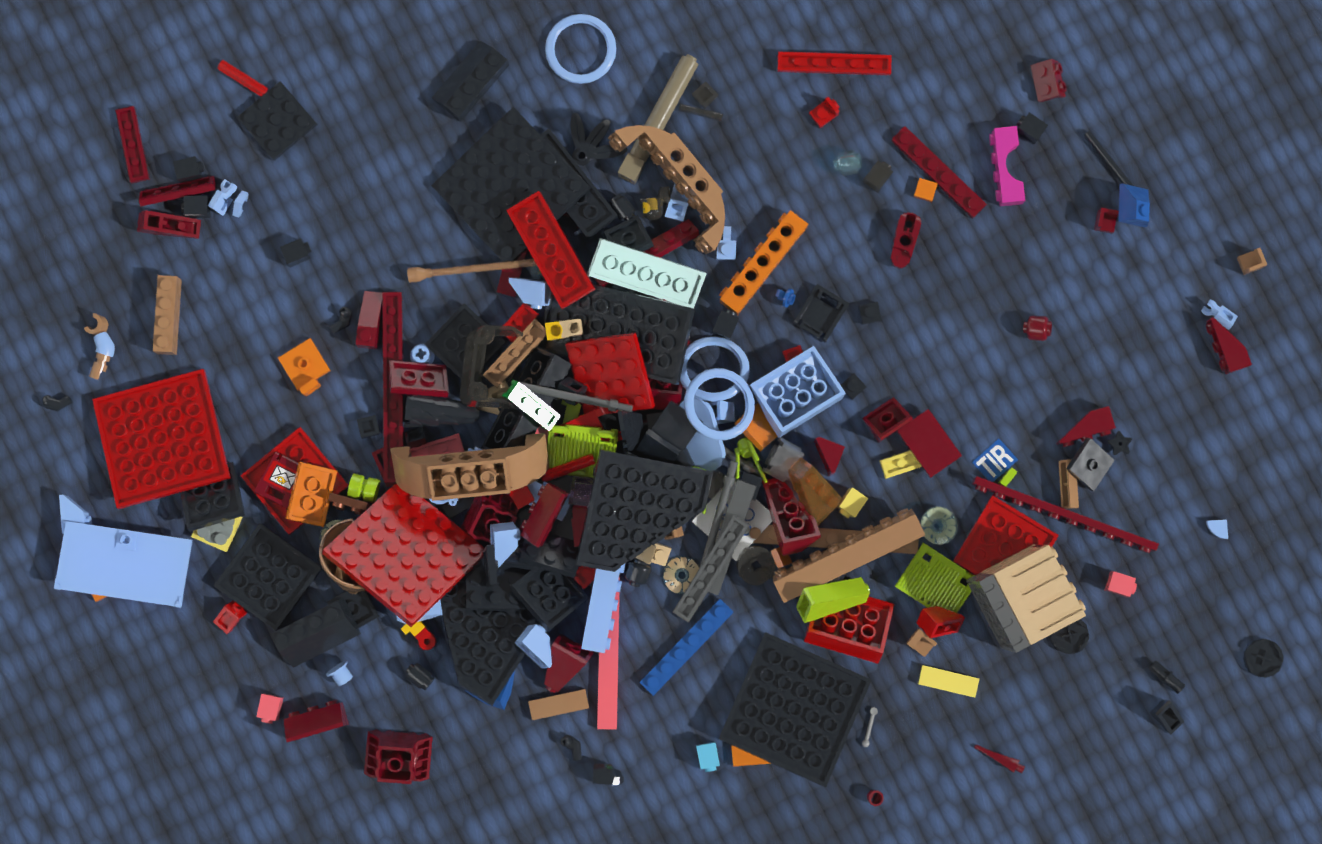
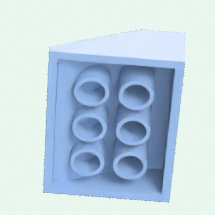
[750,346,846,438]

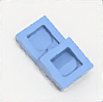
[665,184,689,222]

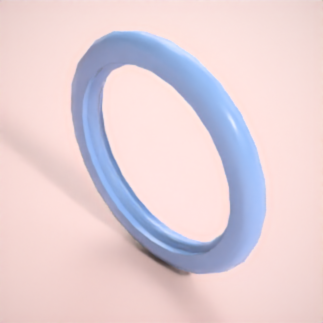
[545,14,616,84]
[680,336,750,402]
[684,368,755,440]

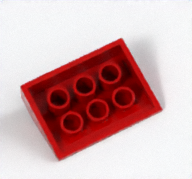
[804,597,894,664]

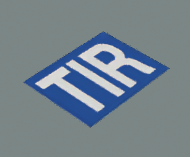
[972,439,1018,482]

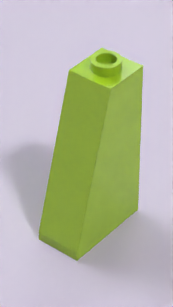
[796,577,870,623]

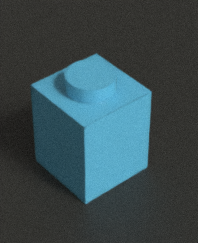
[696,742,720,772]

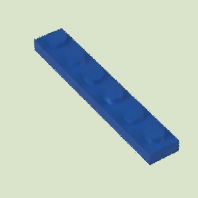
[640,599,734,696]

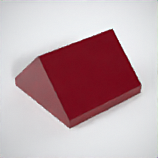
[862,397,913,443]
[814,437,845,476]

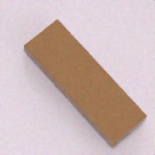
[528,689,589,720]

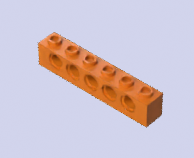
[719,210,808,316]

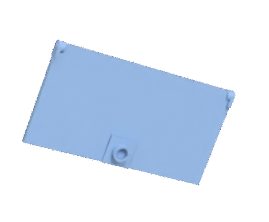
[54,521,193,608]

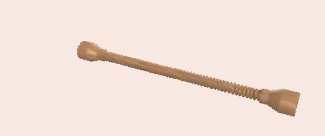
[407,259,537,283]

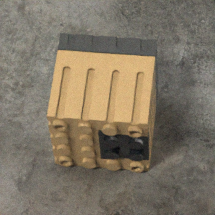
[966,544,1086,653]

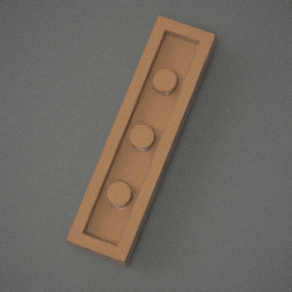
[483,319,547,389]

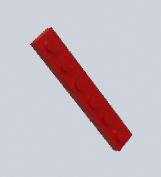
[777,52,892,75]

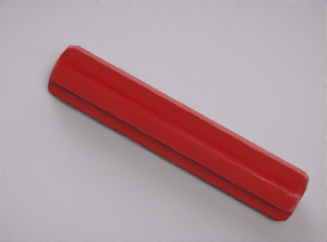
[218,60,268,97]
[541,454,595,482]

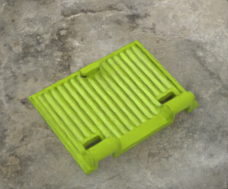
[547,423,618,478]
[895,543,974,613]

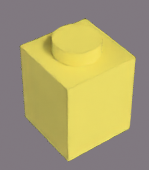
[836,487,868,518]

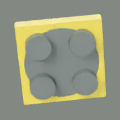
[191,517,243,552]

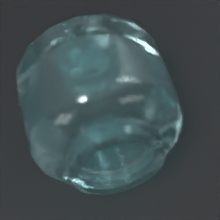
[833,150,862,176]

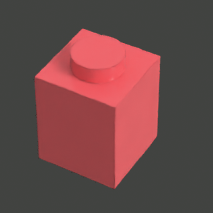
[1105,571,1137,597]
[256,694,284,724]

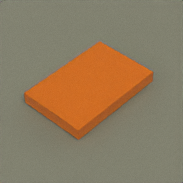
[285,462,337,527]

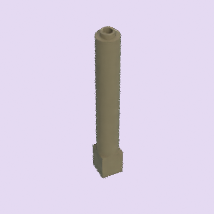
[618,54,698,185]

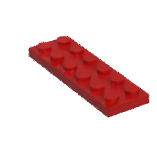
[506,191,595,309]

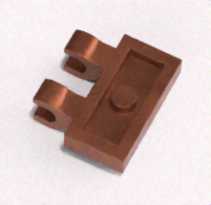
[328,493,370,515]

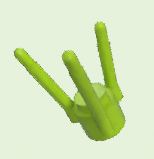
[734,438,767,483]

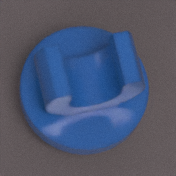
[775,289,796,307]

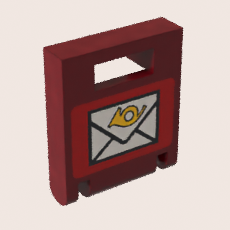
[254,451,299,509]

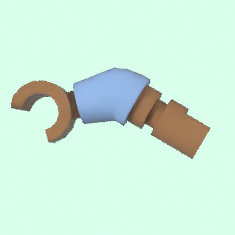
[84,313,115,380]

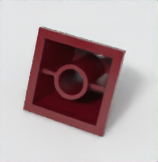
[544,633,594,693]

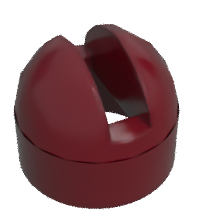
[867,790,884,806]

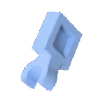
[208,179,237,216]
[716,226,736,260]
[1201,299,1238,330]

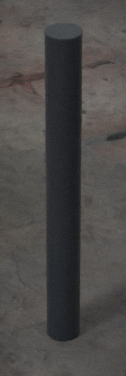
[1084,131,1134,186]

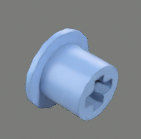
[410,344,435,364]
[326,660,353,686]

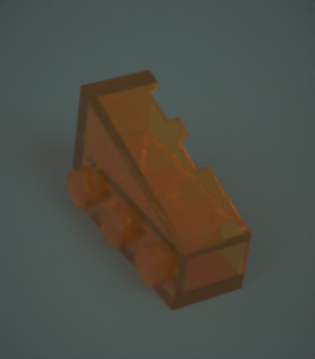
[788,458,843,526]

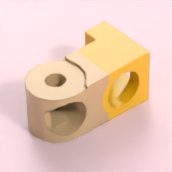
[545,319,584,341]

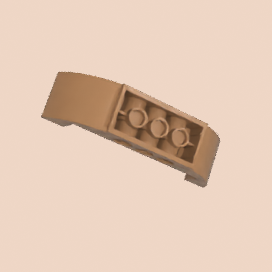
[608,125,725,255]
[391,433,549,501]

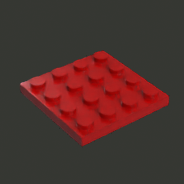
[565,333,655,414]
[241,427,349,535]
[952,495,1059,575]

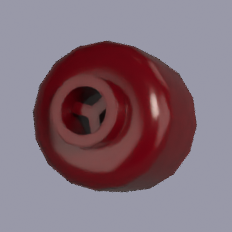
[1023,316,1052,341]

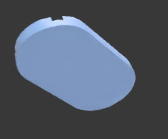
[680,397,726,471]

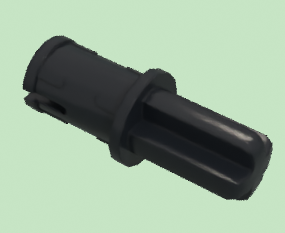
[1149,661,1185,694]

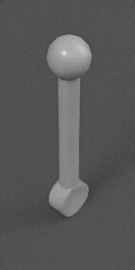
[862,707,878,747]

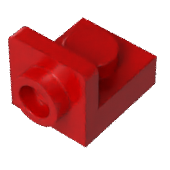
[809,97,840,128]
[213,600,247,634]

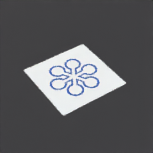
[692,481,772,561]

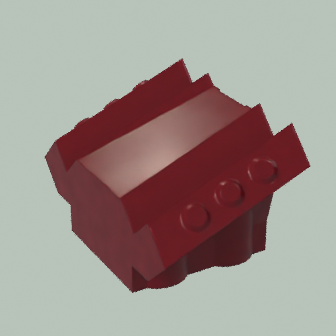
[460,493,519,548]
[364,729,433,784]

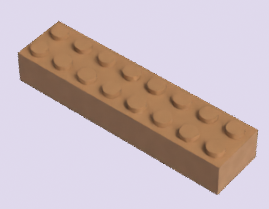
[772,508,925,603]

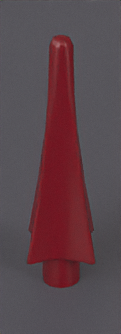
[974,745,1025,773]

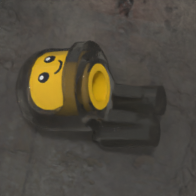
[640,186,671,220]

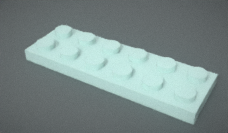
[587,238,706,308]

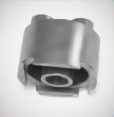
[762,437,804,482]

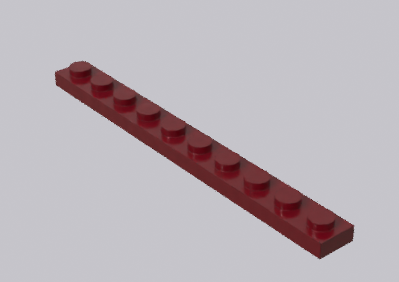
[382,292,404,483]
[972,476,1159,554]

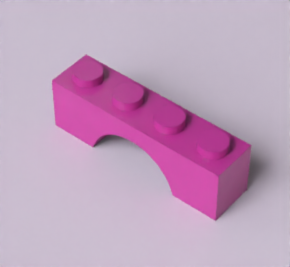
[989,126,1025,206]

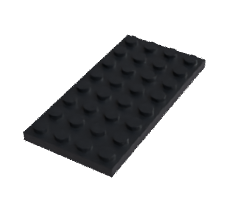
[537,284,695,385]

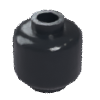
[624,558,652,587]

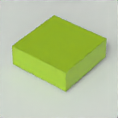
[998,468,1017,487]

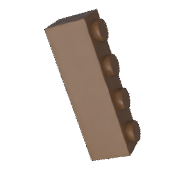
[153,275,182,355]

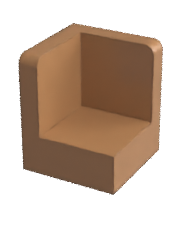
[1237,248,1267,275]
[906,628,937,657]

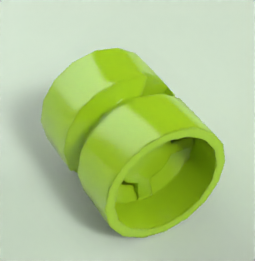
[347,473,380,504]

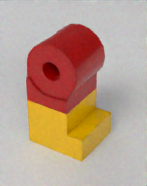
[401,621,437,650]

